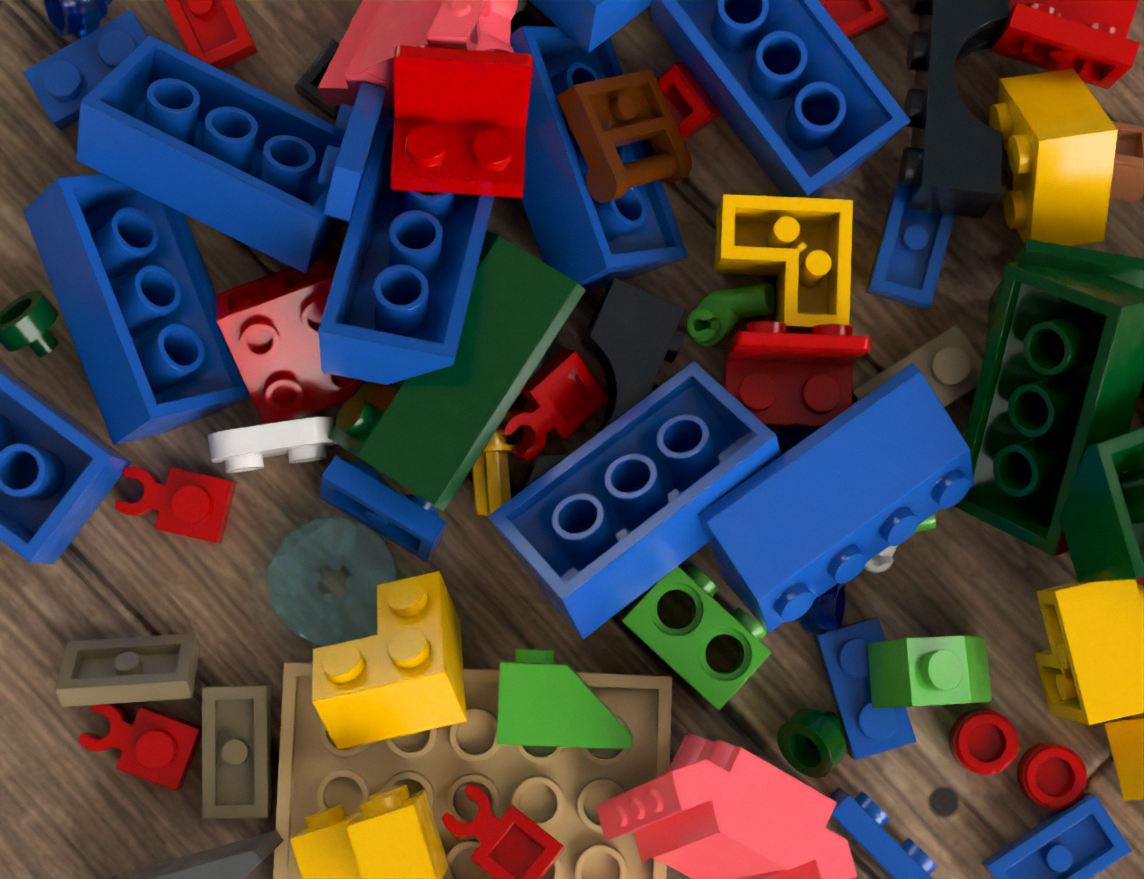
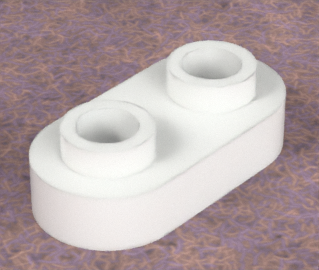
[208,417,337,473]

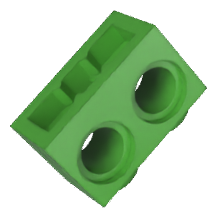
[620,563,772,711]

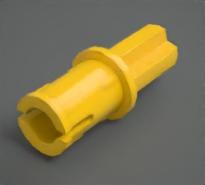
[471,431,514,516]

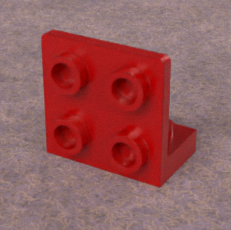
[990,0,1140,90]
[391,44,533,198]
[216,251,364,424]
[724,321,870,429]

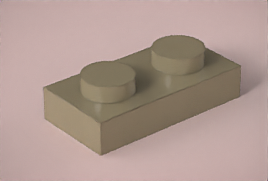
[852,324,983,407]
[55,633,200,707]
[202,685,272,819]

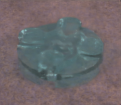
[267,517,398,645]

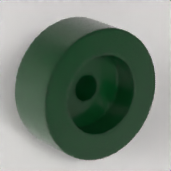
[0,290,58,357]
[777,709,846,778]

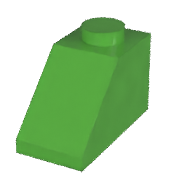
[867,636,992,709]
[497,648,632,749]

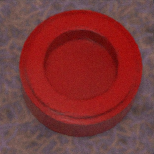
[949,709,1018,775]
[1017,742,1087,810]

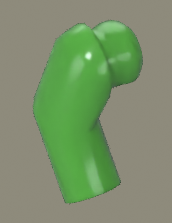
[685,283,777,346]

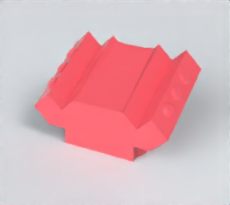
[318,0,518,109]
[596,734,857,879]

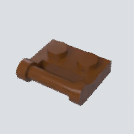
[557,69,692,203]

